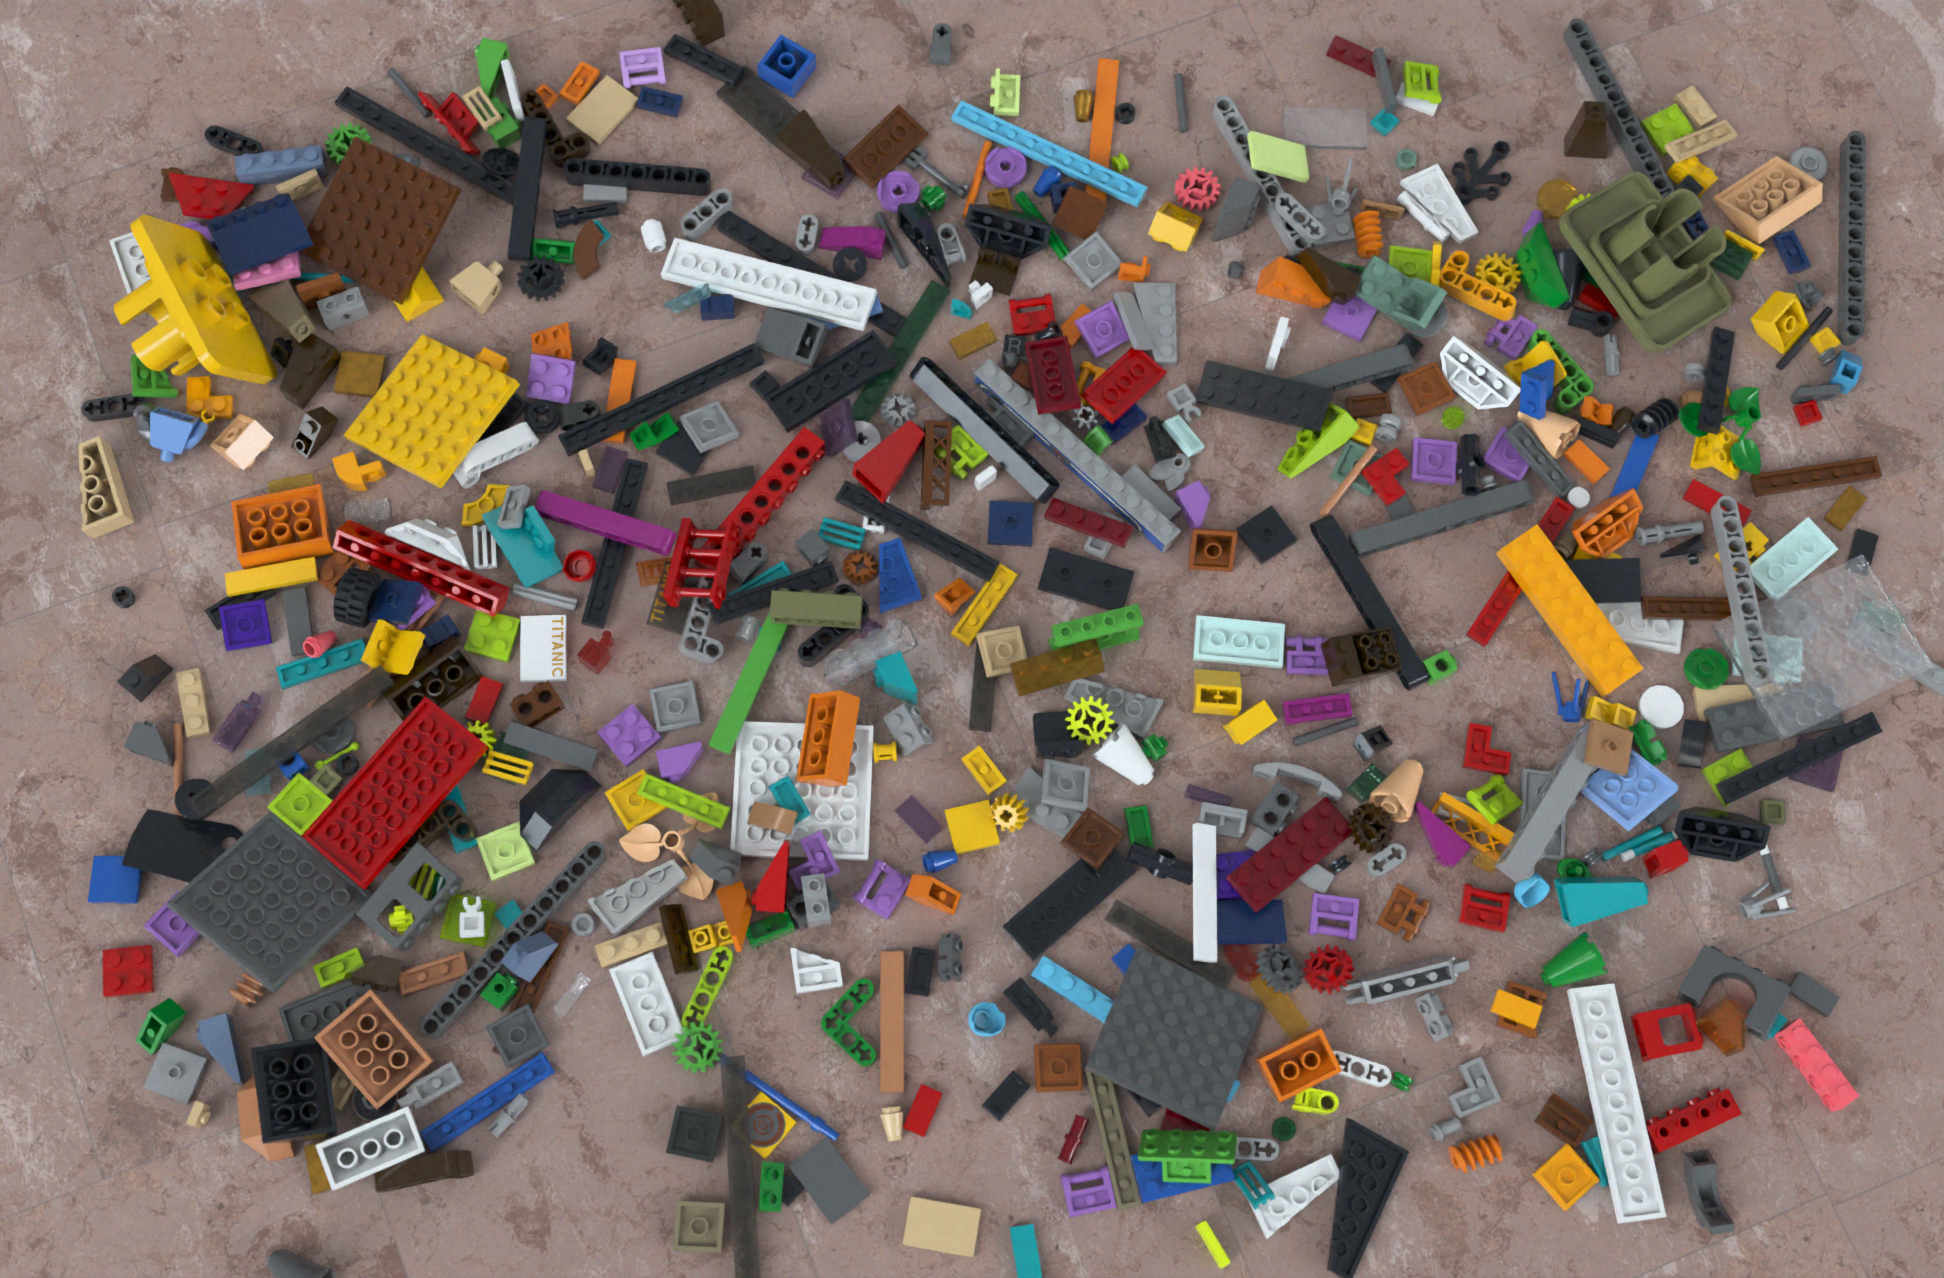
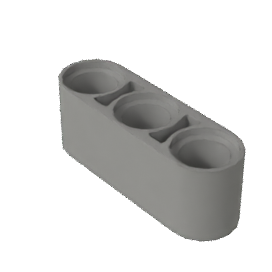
[680,188,733,241]

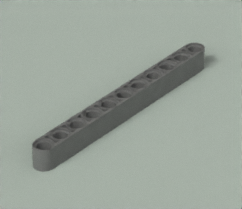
[1563,18,1675,199]
[1837,131,1866,346]
[420,841,607,1040]

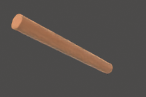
[1318,445,1378,518]
[173,723,183,814]

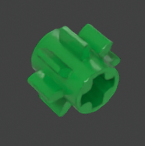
[920,185,947,211]
[1141,734,1169,762]

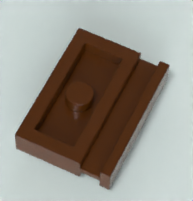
[1534,1093,1594,1149]

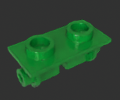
[1628,719,1668,766]
[758,1161,784,1212]

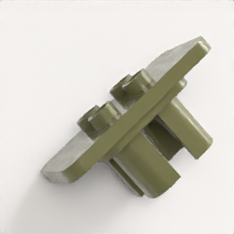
[1559,172,1731,354]

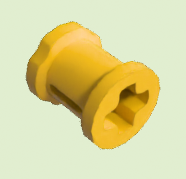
[873,741,897,763]

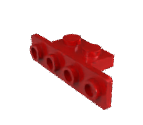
[418,91,481,155]

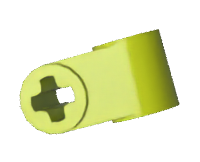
[1291,1087,1339,1115]

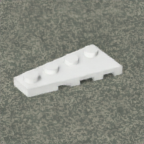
[1400,164,1479,244]
[1249,1154,1339,1239]

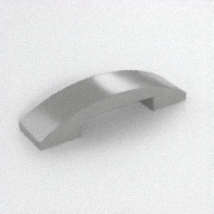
[1251,762,1342,802]

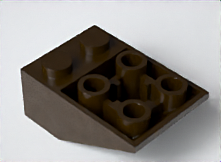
[1321,627,1403,687]

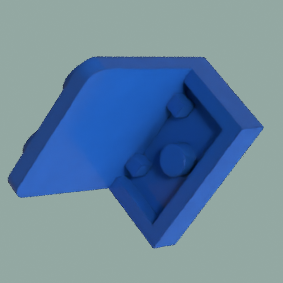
[1519,359,1554,420]

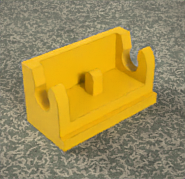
[1223,700,1277,745]

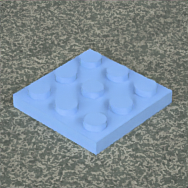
[1581,749,1678,831]

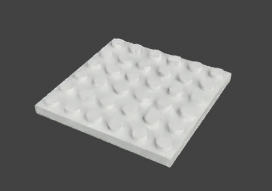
[730,721,874,861]

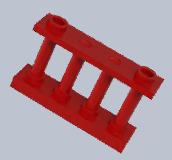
[663,518,740,609]

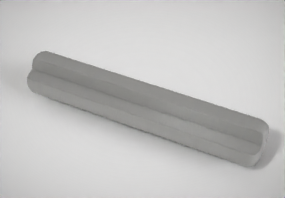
[512,583,578,610]

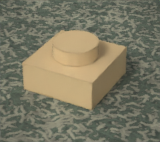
[186,1101,211,1129]

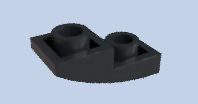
[1678,719,1708,769]

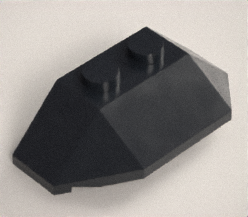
[964,203,1052,260]
[519,769,602,851]
[1674,807,1771,862]

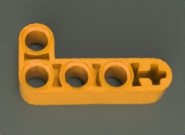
[1439,250,1516,321]

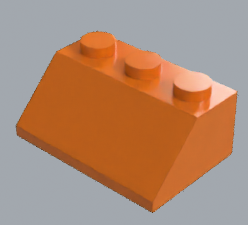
[1254,1027,1342,1103]

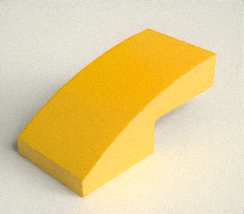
[1585,696,1636,731]

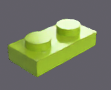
[313,947,364,989]

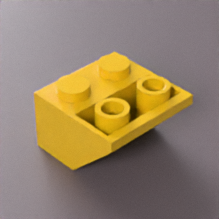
[1193,669,1242,716]

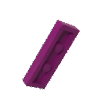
[1282,693,1353,725]

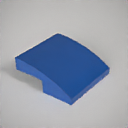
[88,856,142,905]

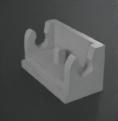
[1197,802,1248,839]

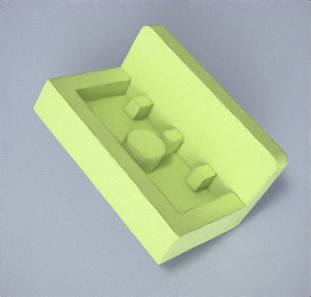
[990,68,1020,116]

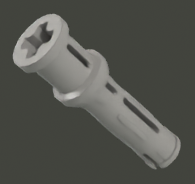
[1635,520,1704,547]

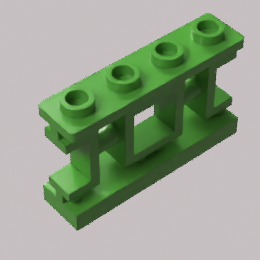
[1048,604,1144,651]

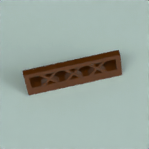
[920,420,952,510]

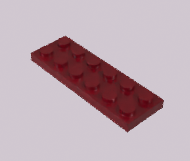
[1226,797,1352,913]

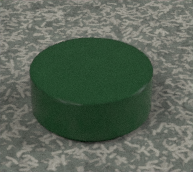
[1271,1117,1296,1142]

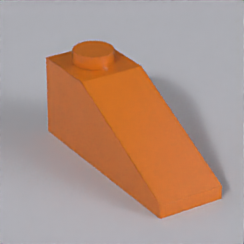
[715,881,752,953]

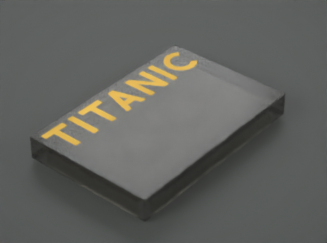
[646,561,701,635]

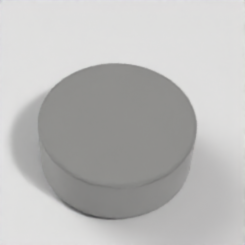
[571,913,595,937]

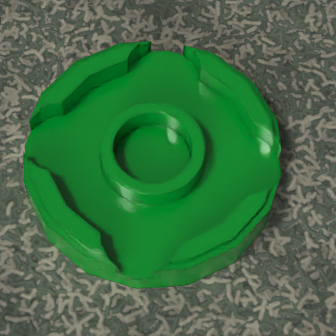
[1683,648,1729,690]

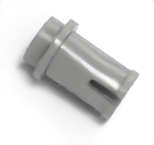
[1429,1116,1462,1141]

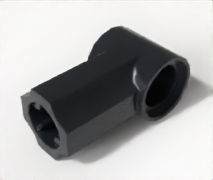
[1568,306,1614,337]

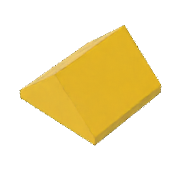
[393,267,444,322]

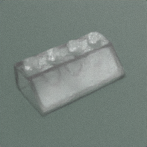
[824,618,919,686]

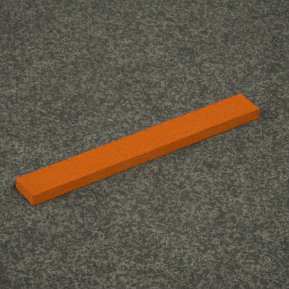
[1085,58,1119,212]

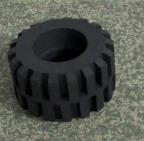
[333,567,382,628]

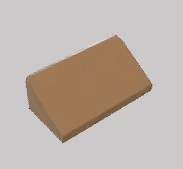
[1359,198,1405,220]

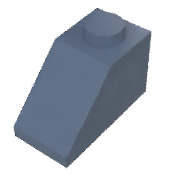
[500,931,559,982]

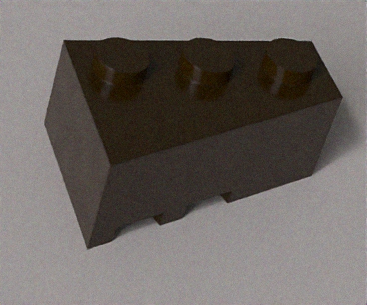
[279,333,341,409]

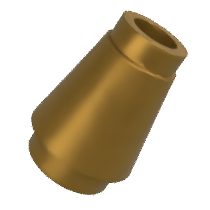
[1073,90,1094,123]

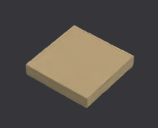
[976,625,1028,678]

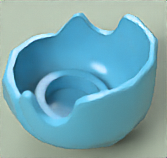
[1514,873,1550,908]
[968,1002,1006,1038]

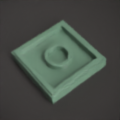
[1330,440,1383,496]

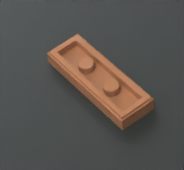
[398,951,470,997]

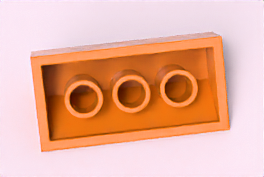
[796,690,860,787]

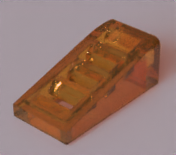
[636,558,672,587]

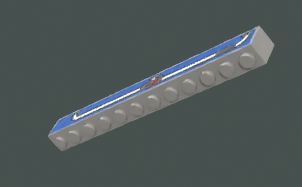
[973,359,1181,554]

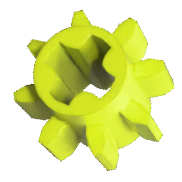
[389,905,415,935]

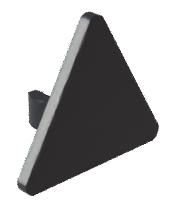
[1660,535,1703,566]

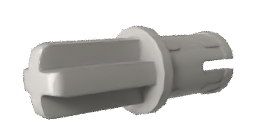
[1603,334,1620,377]
[487,1094,529,1138]

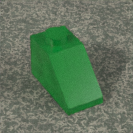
[135,997,187,1055]

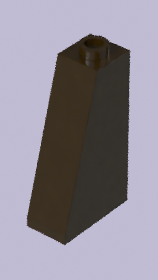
[1564,101,1607,159]
[775,109,846,190]

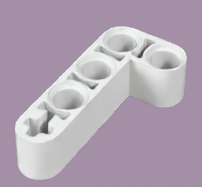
[453,422,539,489]

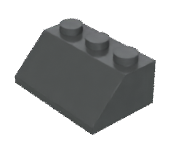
[1212,177,1261,242]

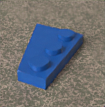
[879,538,922,613]

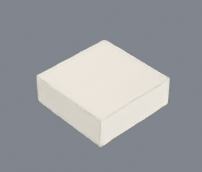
[974,466,997,491]

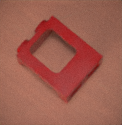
[1630,1003,1703,1062]

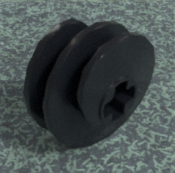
[175,779,218,821]

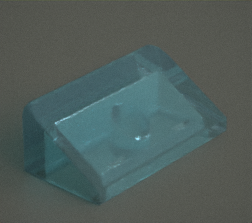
[663,283,711,313]

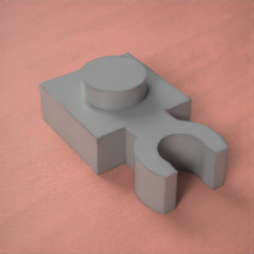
[1166,383,1201,424]

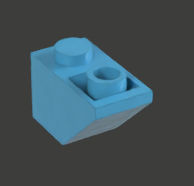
[1828,349,1863,394]

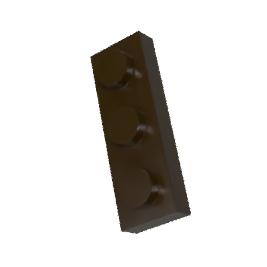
[659,904,698,975]

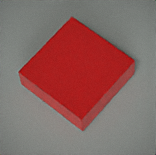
[1793,399,1823,427]

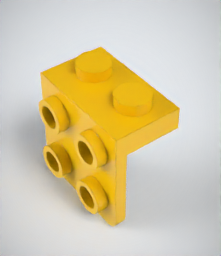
[1503,340,1567,394]
[360,620,425,675]

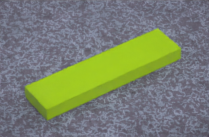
[637,773,731,830]

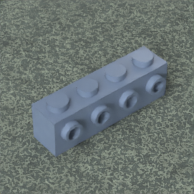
[235,145,328,186]

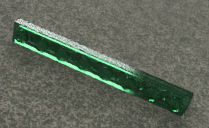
[845,280,950,424]

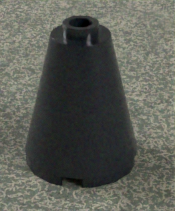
[1552,249,1585,310]

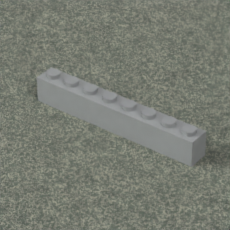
[1495,722,1597,883]

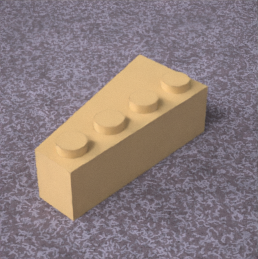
[78,436,135,539]

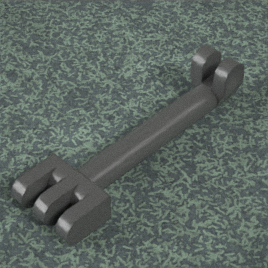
[903,146,969,199]

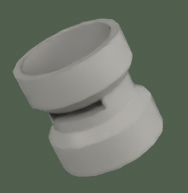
[1374,414,1402,443]

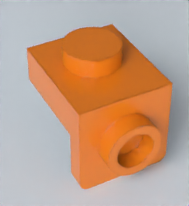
[1580,396,1614,426]

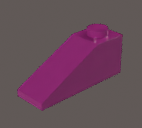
[819,226,886,260]
[1414,801,1471,868]

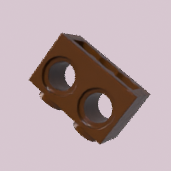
[509,680,565,727]

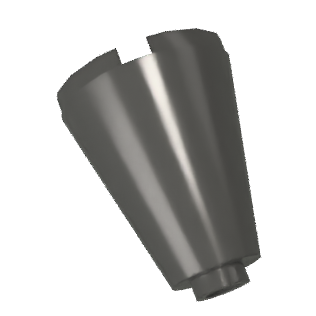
[267,1249,336,1278]

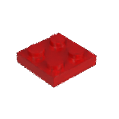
[102,945,154,998]

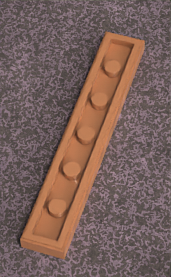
[880,951,904,1093]

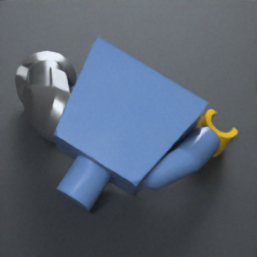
[133,403,215,462]

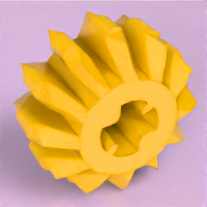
[990,792,1029,833]

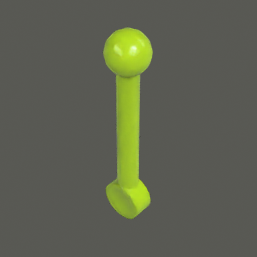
[315,742,359,770]

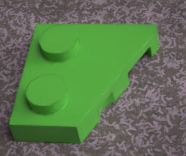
[130,355,178,398]

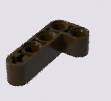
[521,90,590,168]
[389,800,478,867]
[374,1150,474,1193]

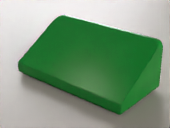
[531,237,576,264]

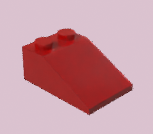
[752,839,791,912]

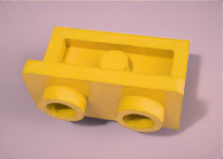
[1666,156,1719,198]

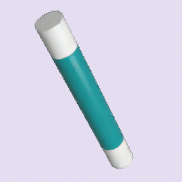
[1620,830,1678,862]

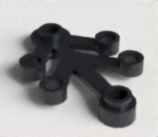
[1451,141,1511,205]

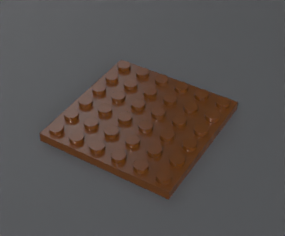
[299,136,462,305]

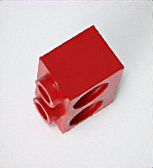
[1642,840,1689,879]

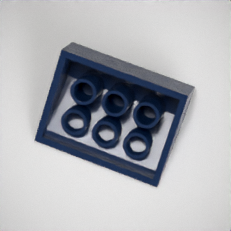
[205,193,313,275]

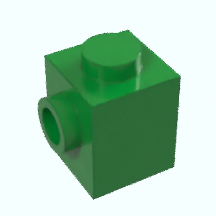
[480,973,519,1012]

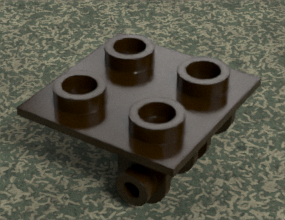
[969,247,1022,296]

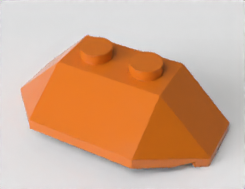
[1572,488,1643,559]

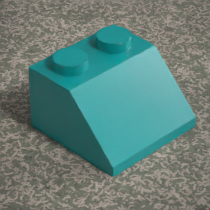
[873,651,918,704]

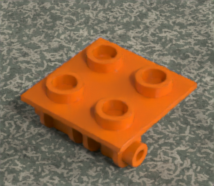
[531,322,573,360]

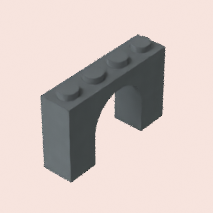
[1678,944,1791,1042]

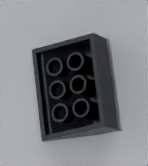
[251,1038,337,1144]

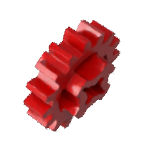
[1303,944,1355,995]

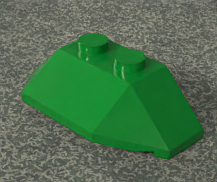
[1513,222,1570,308]

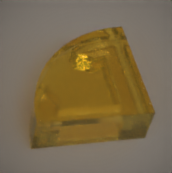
[1472,850,1502,874]

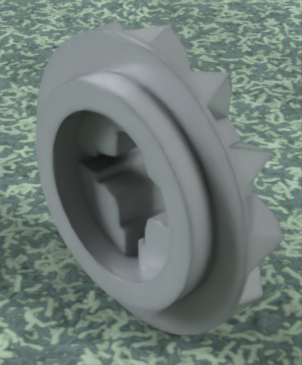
[881,393,915,426]

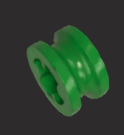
[1390,1072,1414,1093]

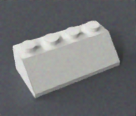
[315,1106,425,1191]

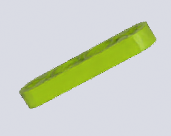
[682,946,733,1028]

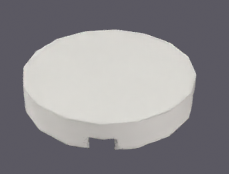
[1638,685,1684,730]

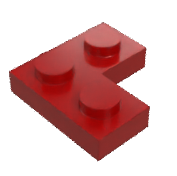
[1361,447,1410,507]
[1462,723,1511,776]

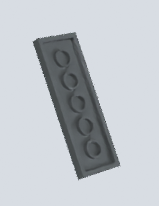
[1703,683,1845,753]

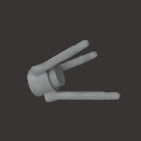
[1325,157,1357,210]
[1739,881,1796,921]

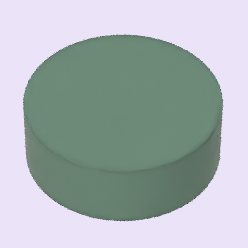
[1395,149,1417,171]

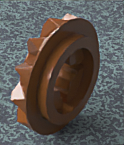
[842,549,878,584]

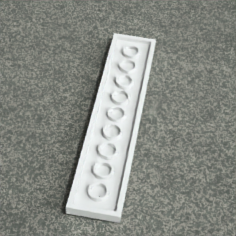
[660,238,877,331]
[1567,983,1667,1224]

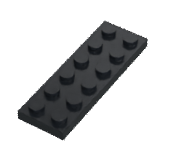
[764,330,897,433]
[1195,360,1333,433]
[1003,848,1136,962]

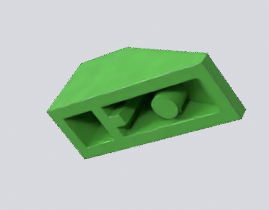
[475,37,510,100]

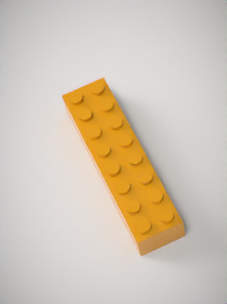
[1496,524,1644,697]

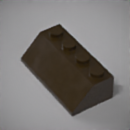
[672,0,725,46]
[378,635,484,721]

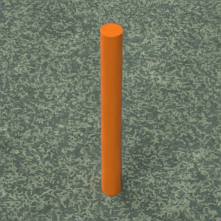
[962,141,992,218]

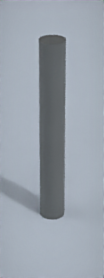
[387,68,431,118]
[1174,73,1188,133]
[874,212,908,269]
[1292,717,1358,747]

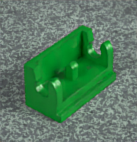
[746,910,795,949]

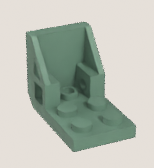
[1355,255,1447,331]

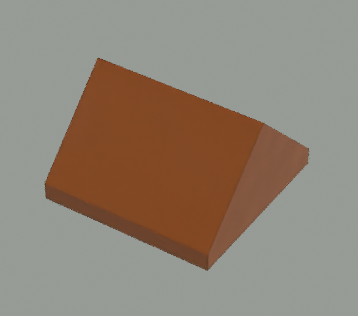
[1188,528,1238,572]

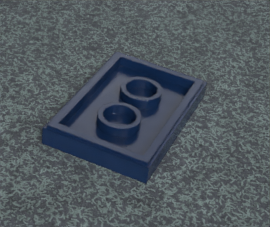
[1217,899,1287,945]

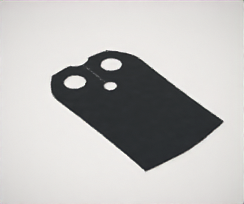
[122,809,244,883]

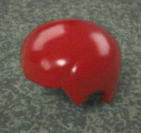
[562,549,596,583]

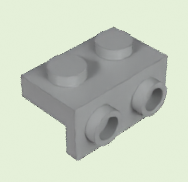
[883,704,934,756]

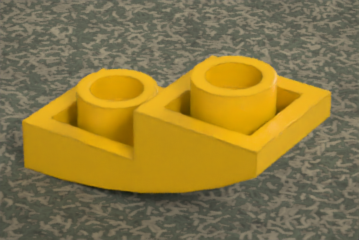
[688,921,734,954]

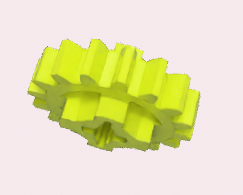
[1065,696,1115,745]

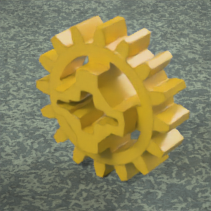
[1474,252,1521,294]

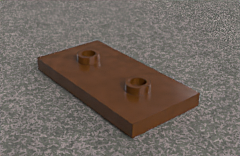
[842,104,929,190]

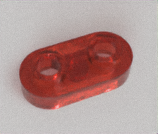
[1224,944,1259,982]

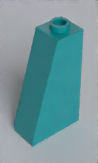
[1554,876,1649,927]

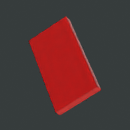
[1080,347,1167,424]

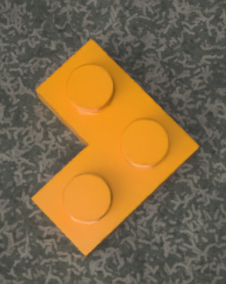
[186,376,233,421]

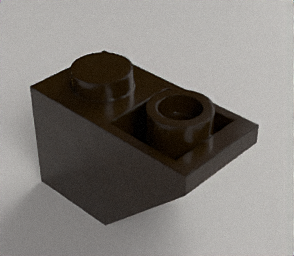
[291,406,338,459]
[344,955,403,992]

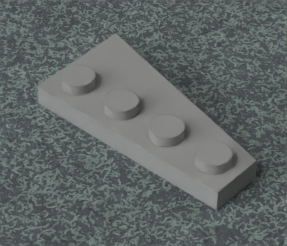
[1064,679,1164,740]
[1011,766,1081,838]

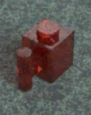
[577,631,614,675]

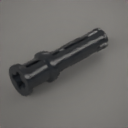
[553,201,619,229]

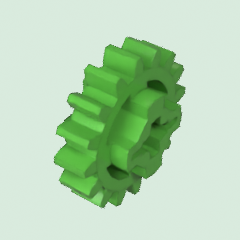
[325,122,372,166]
[671,1021,723,1073]

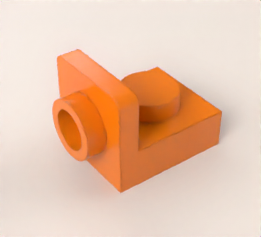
[1118,256,1151,283]

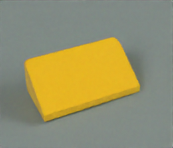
[1723,229,1765,261]

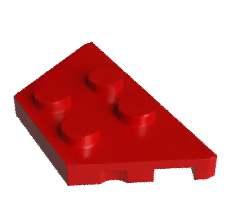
[169,172,255,219]

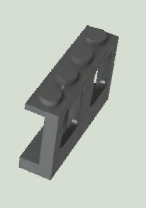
[356,842,465,952]

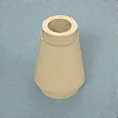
[880,1105,903,1141]

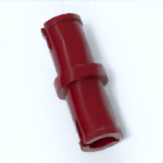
[1057,1114,1090,1164]

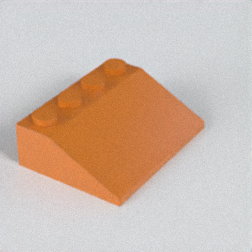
[231,484,334,570]

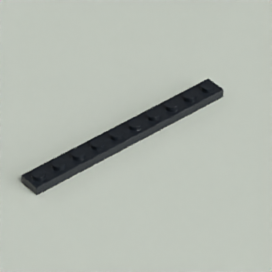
[335,86,516,206]
[717,211,907,338]
[558,343,764,457]

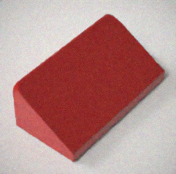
[1577,283,1618,320]

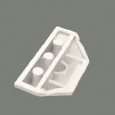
[1440,336,1521,410]
[385,518,471,570]

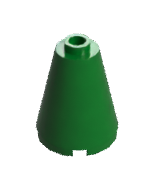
[1539,932,1608,988]

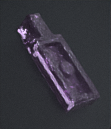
[212,692,264,754]

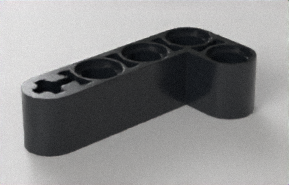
[798,584,869,668]

